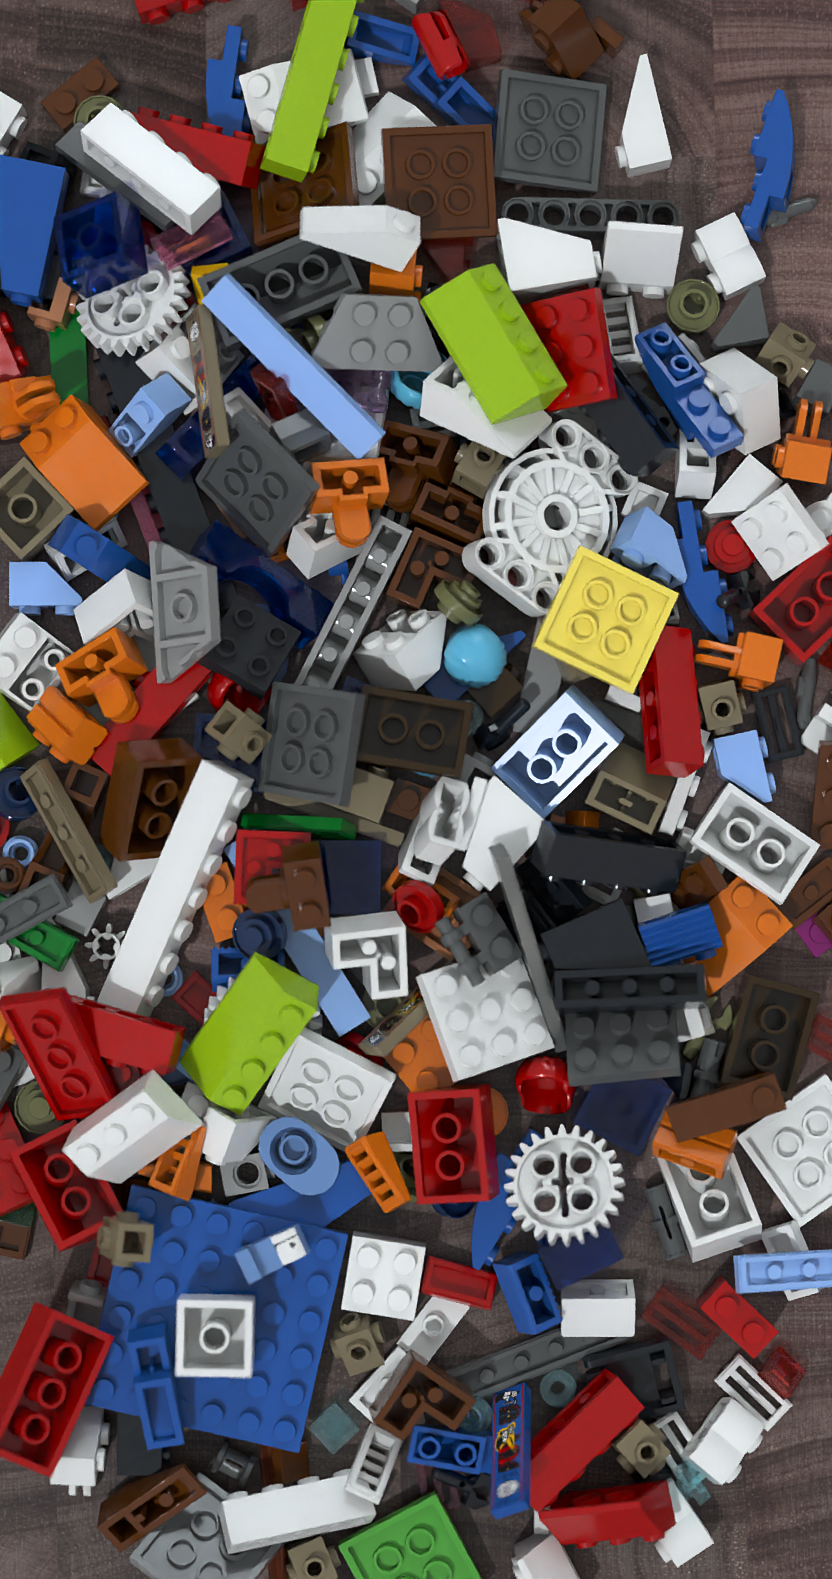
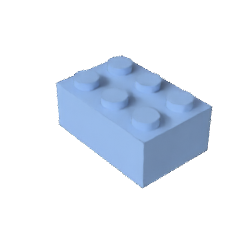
[490,684,625,819]

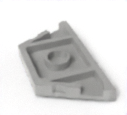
[310,293,443,372]
[149,541,221,684]

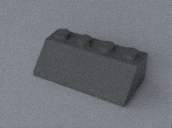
[197,235,362,353]

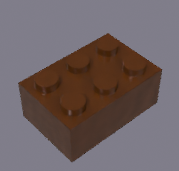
[99,738,203,861]

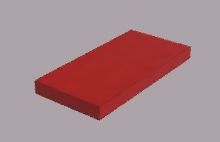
[0,987,118,1121]

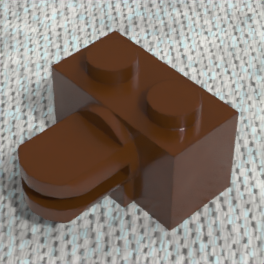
[518,0,605,80]
[378,420,458,513]
[406,469,484,548]
[245,841,331,932]

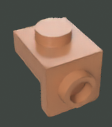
[27,277,81,332]

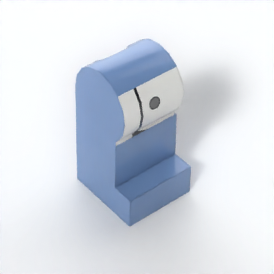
[234,1224,311,1284]

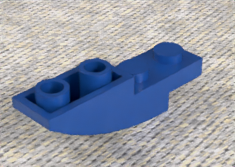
[206,25,252,137]
[740,89,796,242]
[634,322,744,458]
[674,500,734,644]
[471,1126,543,1271]
[407,1424,492,1475]

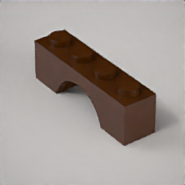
[17,762,111,893]

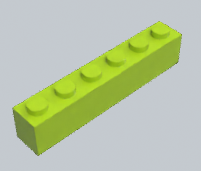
[260,0,363,182]

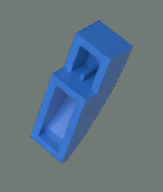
[343,10,419,67]
[401,53,495,142]
[127,1323,185,1450]

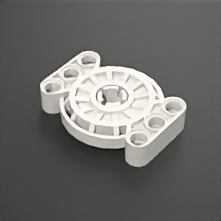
[462,419,638,617]

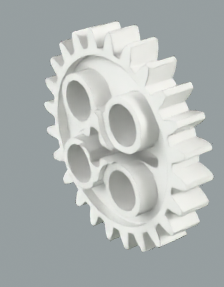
[76,245,191,357]
[504,1124,626,1247]

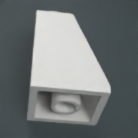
[496,218,602,304]
[462,775,545,892]

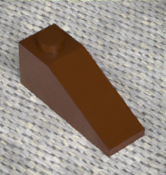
[665,1070,787,1143]
[97,1463,207,1553]

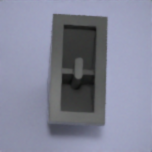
[710,283,769,353]

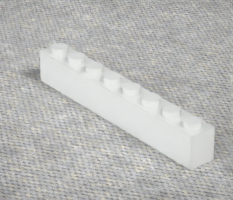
[96,760,254,1017]

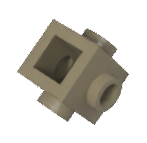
[754,322,816,387]
[452,441,507,500]
[697,678,746,735]
[204,701,273,765]
[97,1211,154,1267]
[330,1313,386,1377]
[611,1418,671,1478]
[285,1534,341,1579]

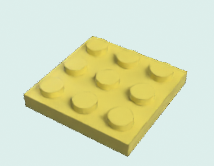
[531,545,679,694]

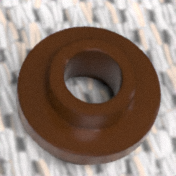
[0,857,25,894]

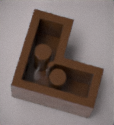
[386,527,483,611]
[368,1349,476,1442]

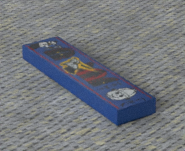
[490,1382,531,1519]

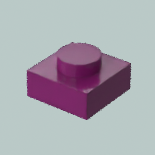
[794,907,832,958]

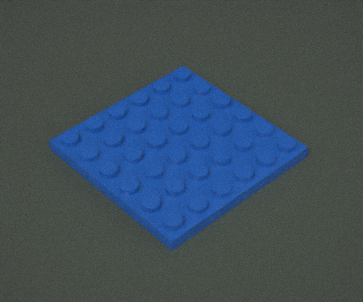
[85,1184,349,1453]

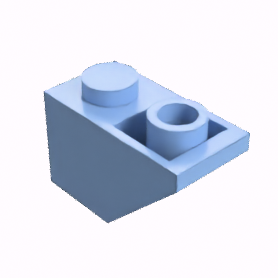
[108,372,192,458]
[610,506,687,589]
[9,562,84,616]
[710,730,776,804]

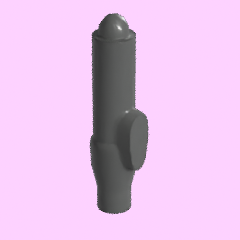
[766,196,818,228]
[795,658,817,730]

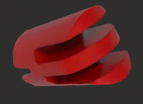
[412,10,470,80]

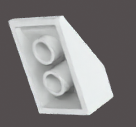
[239,49,370,146]
[599,221,683,299]
[656,1153,762,1263]

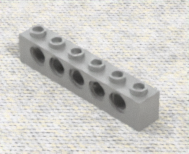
[294,515,413,690]

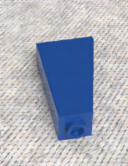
[0,155,70,307]
[228,1158,372,1227]

